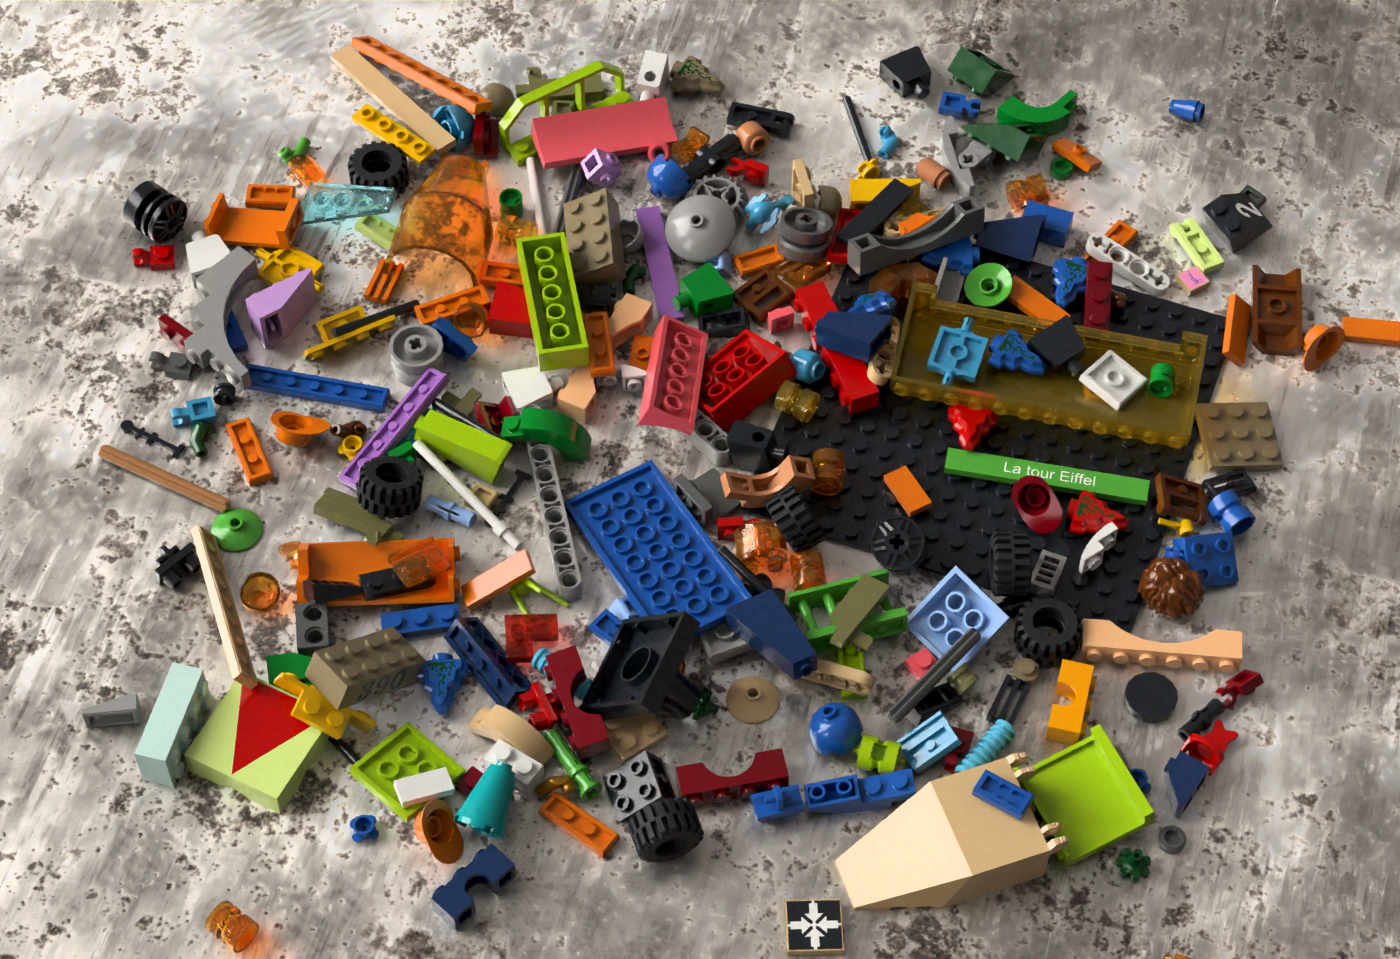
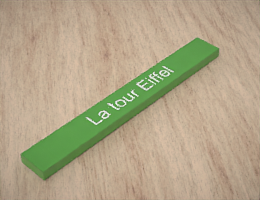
[944,448,1150,506]

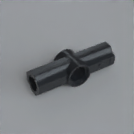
[681,133,742,184]

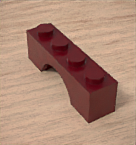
[543,645,612,759]
[676,748,789,808]

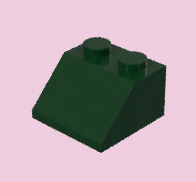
[947,46,1014,97]

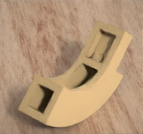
[467,704,555,765]

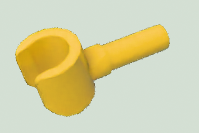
[1158,518,1195,538]

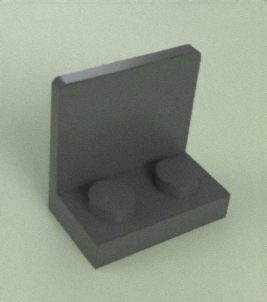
[674,468,741,529]

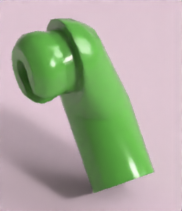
[279,137,311,163]

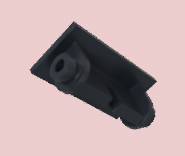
[575,283,617,310]

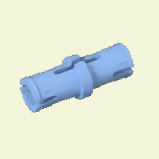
[424,494,477,528]

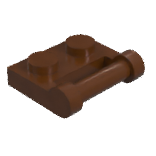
[733,268,795,325]
[1155,472,1208,527]

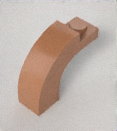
[720,455,816,508]

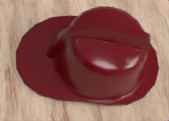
[1012,475,1063,534]

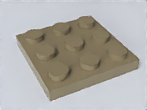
[1194,402,1284,472]

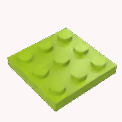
[349,722,465,823]

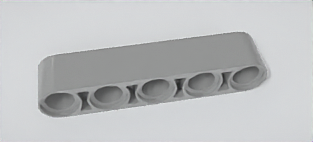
[644,379,733,467]

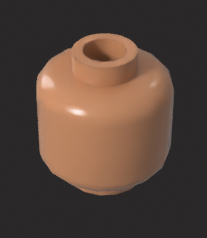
[736,121,770,156]

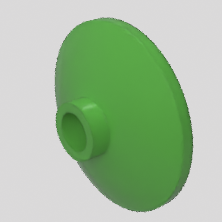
[964,263,1013,308]
[211,508,263,552]

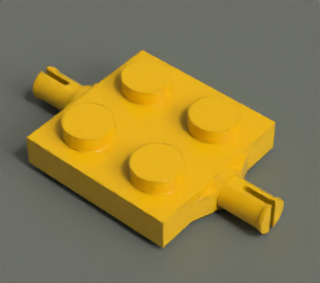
[255,245,325,294]

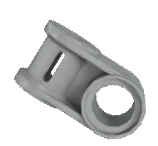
[958,140,996,181]

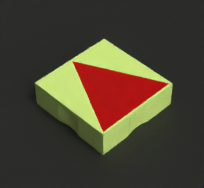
[184,678,330,814]

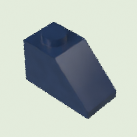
[1164,751,1209,819]

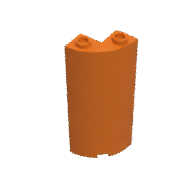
[296,538,460,606]

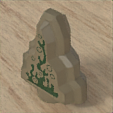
[670,55,725,94]

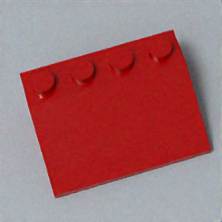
[697,329,797,432]

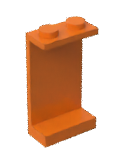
[203,193,305,249]

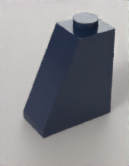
[973,214,1047,262]
[814,311,893,363]

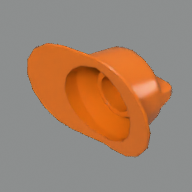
[1302,324,1345,372]
[270,411,330,447]
[414,799,463,864]

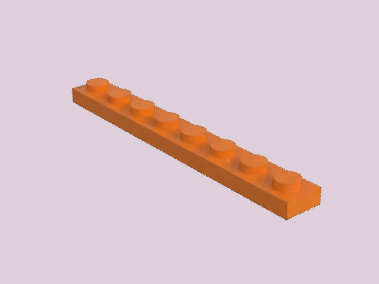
[351,36,493,115]

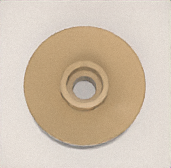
[726,676,779,724]

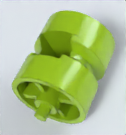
[852,734,906,774]

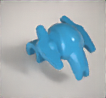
[743,193,797,233]

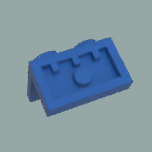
[1172,531,1239,587]

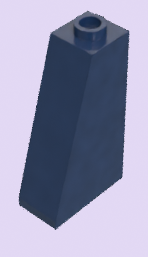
[725,589,818,680]

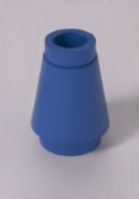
[1169,99,1205,123]

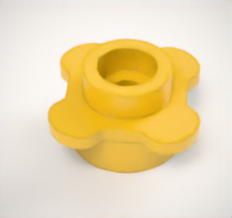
[857,158,880,179]
[338,435,366,461]

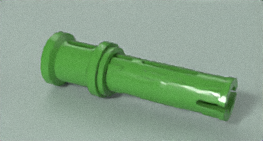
[544,728,603,801]

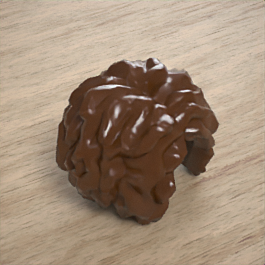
[1137,557,1205,621]

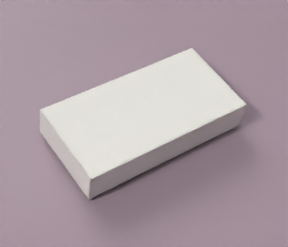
[394,767,455,808]

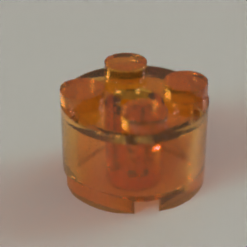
[734,521,788,574]

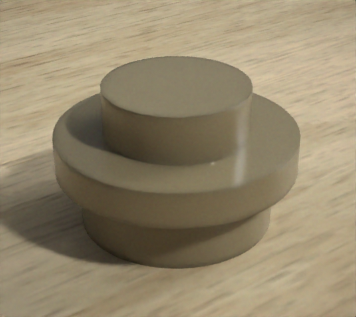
[1012,658,1039,684]

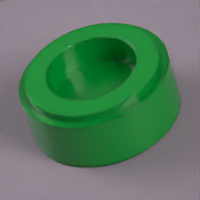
[1049,157,1074,181]

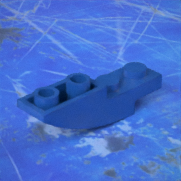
[803,768,917,813]

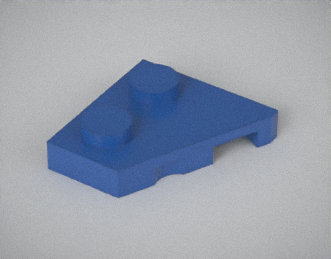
[431,316,478,362]

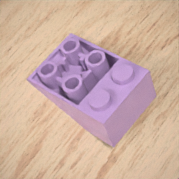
[245,267,317,348]

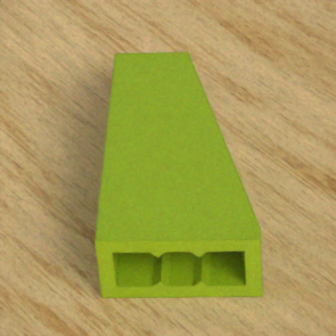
[414,409,513,486]

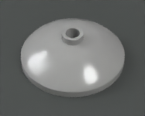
[665,195,736,263]

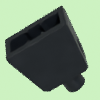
[879,46,931,99]
[1028,315,1086,378]
[726,420,789,472]

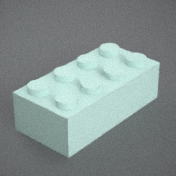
[134,662,212,787]

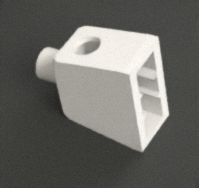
[637,50,670,101]
[185,231,230,288]
[502,366,564,415]

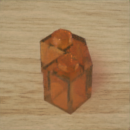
[869,262,938,307]

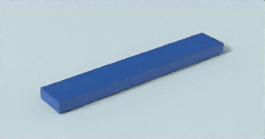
[246,364,390,413]

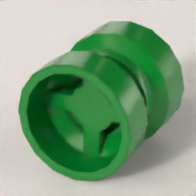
[499,188,523,222]
[1148,363,1176,398]

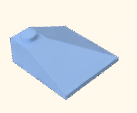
[907,566,1011,673]

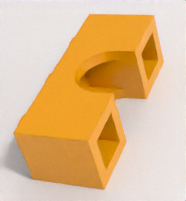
[1045,659,1097,745]

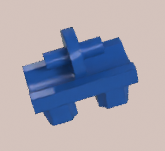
[750,784,805,823]

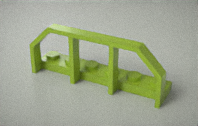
[499,60,635,167]

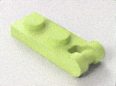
[1169,217,1225,275]

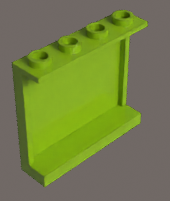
[1013,724,1155,867]

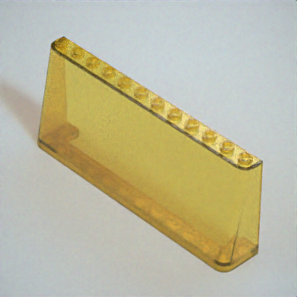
[890,281,1208,448]

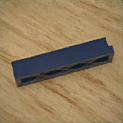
[444,617,531,710]

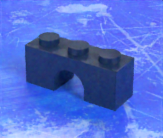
[431,843,516,931]

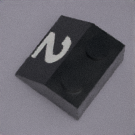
[1202,193,1273,254]

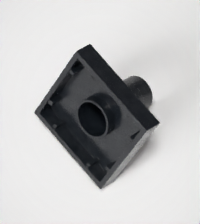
[579,611,702,720]

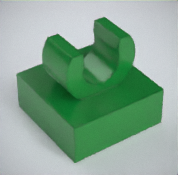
[388,441,416,464]

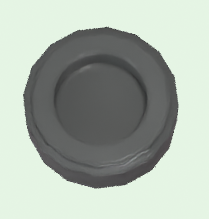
[1158,825,1186,854]

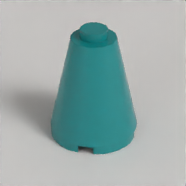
[453,761,516,841]

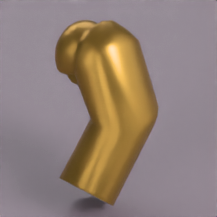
[536,775,576,798]

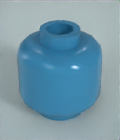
[789,348,826,384]

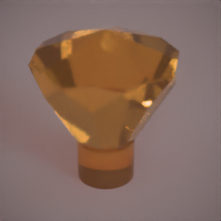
[278,541,301,570]

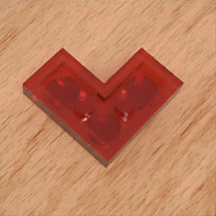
[504,614,559,663]

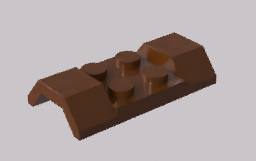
[1251,265,1303,356]

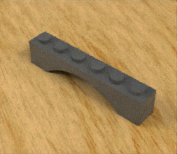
[847,195,985,276]

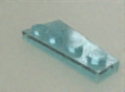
[301,182,397,225]

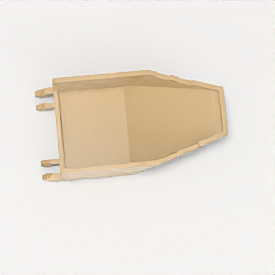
[835,752,1069,910]

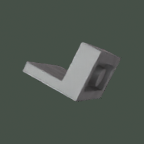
[930,257,965,316]

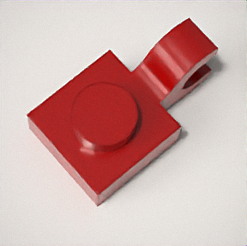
[726,157,769,187]
[132,245,175,271]
[717,516,762,541]

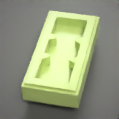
[354,210,408,254]

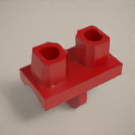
[518,681,563,733]

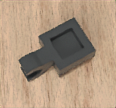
[149,351,195,381]

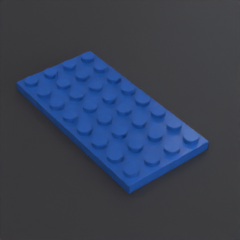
[564,460,752,636]

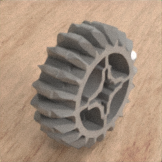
[685,174,749,227]

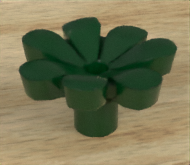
[692,687,719,721]
[1115,848,1151,882]

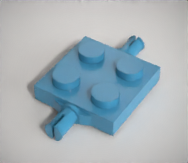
[926,317,989,390]

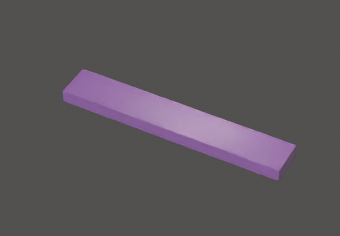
[636,206,684,322]
[338,367,450,491]

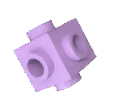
[580,148,622,188]

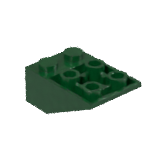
[961,123,1049,163]

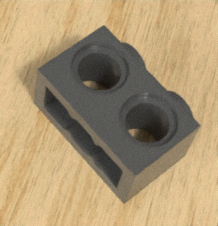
[295,602,336,657]

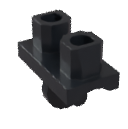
[154,542,201,590]

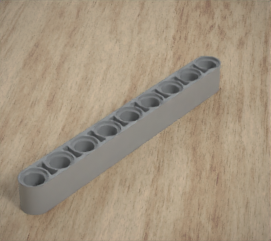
[520,404,582,603]

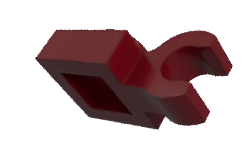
[1215,669,1264,709]
[944,726,974,773]

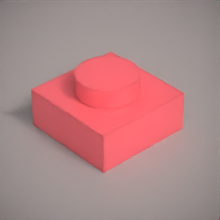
[768,305,794,335]
[904,647,937,681]

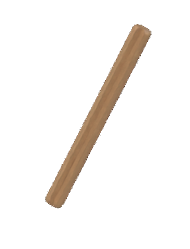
[98,444,231,513]

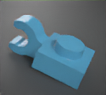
[170,396,217,428]

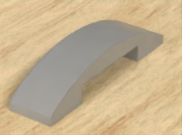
[941,115,975,198]

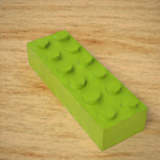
[516,232,589,372]

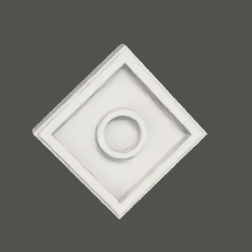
[1079,349,1148,411]

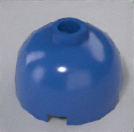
[647,154,694,200]
[809,703,864,756]

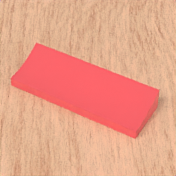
[531,97,678,169]
[638,314,708,435]

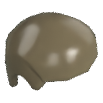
[480,82,514,117]
[817,185,842,221]

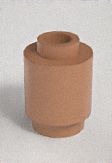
[916,157,952,190]

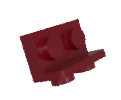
[473,111,501,158]

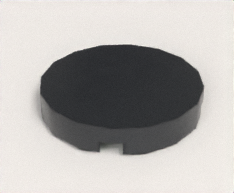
[1124,672,1178,722]

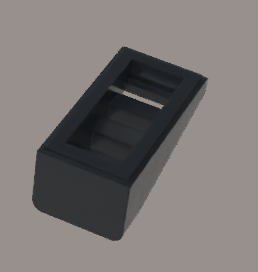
[698,307,750,338]
[303,580,363,605]
[906,682,963,728]

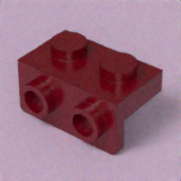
[473,396,518,449]

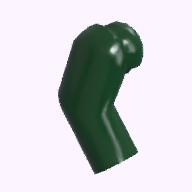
[622,264,646,295]
[189,421,211,458]

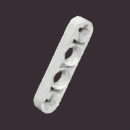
[1085,233,1170,296]

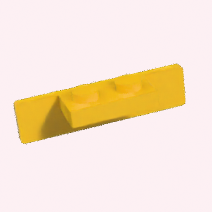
[352,104,435,165]
[303,304,396,361]
[273,672,376,740]

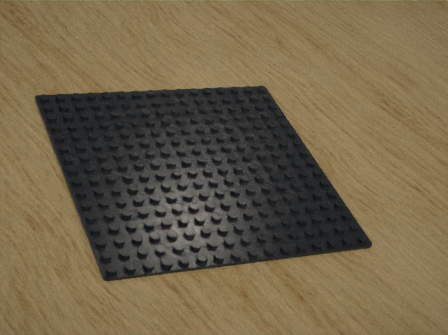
[740,220,1226,633]

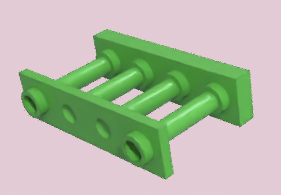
[788,569,908,654]

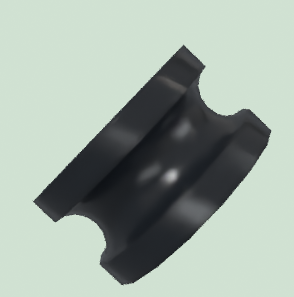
[213,383,236,406]

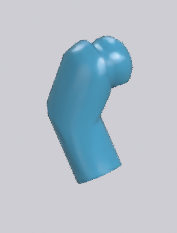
[878,126,898,159]

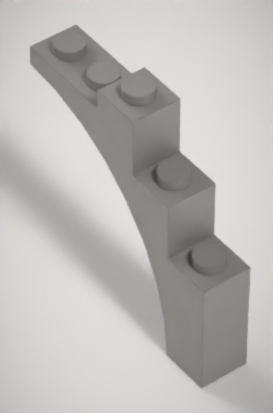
[184,246,259,391]

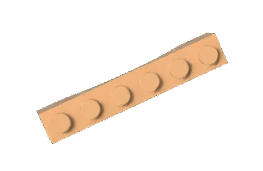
[556,293,653,424]
[1080,618,1242,673]

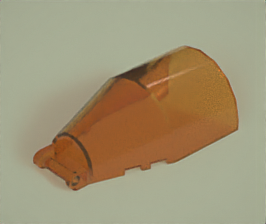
[383,152,494,287]

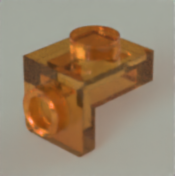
[670,126,710,162]
[285,153,326,191]

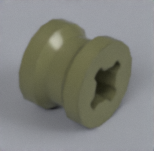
[946,663,979,696]

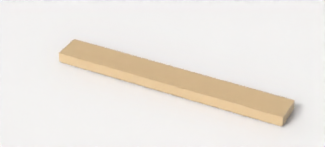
[330,44,457,156]
[191,525,258,690]

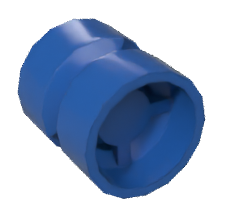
[1207,489,1256,538]

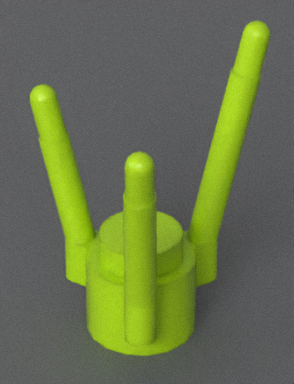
[508,576,570,627]

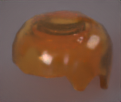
[454,302,490,339]
[239,571,280,615]

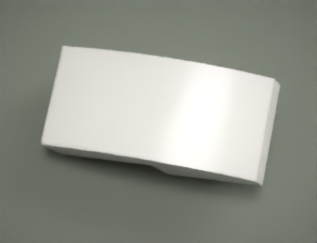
[596,363,647,392]
[1078,522,1118,574]

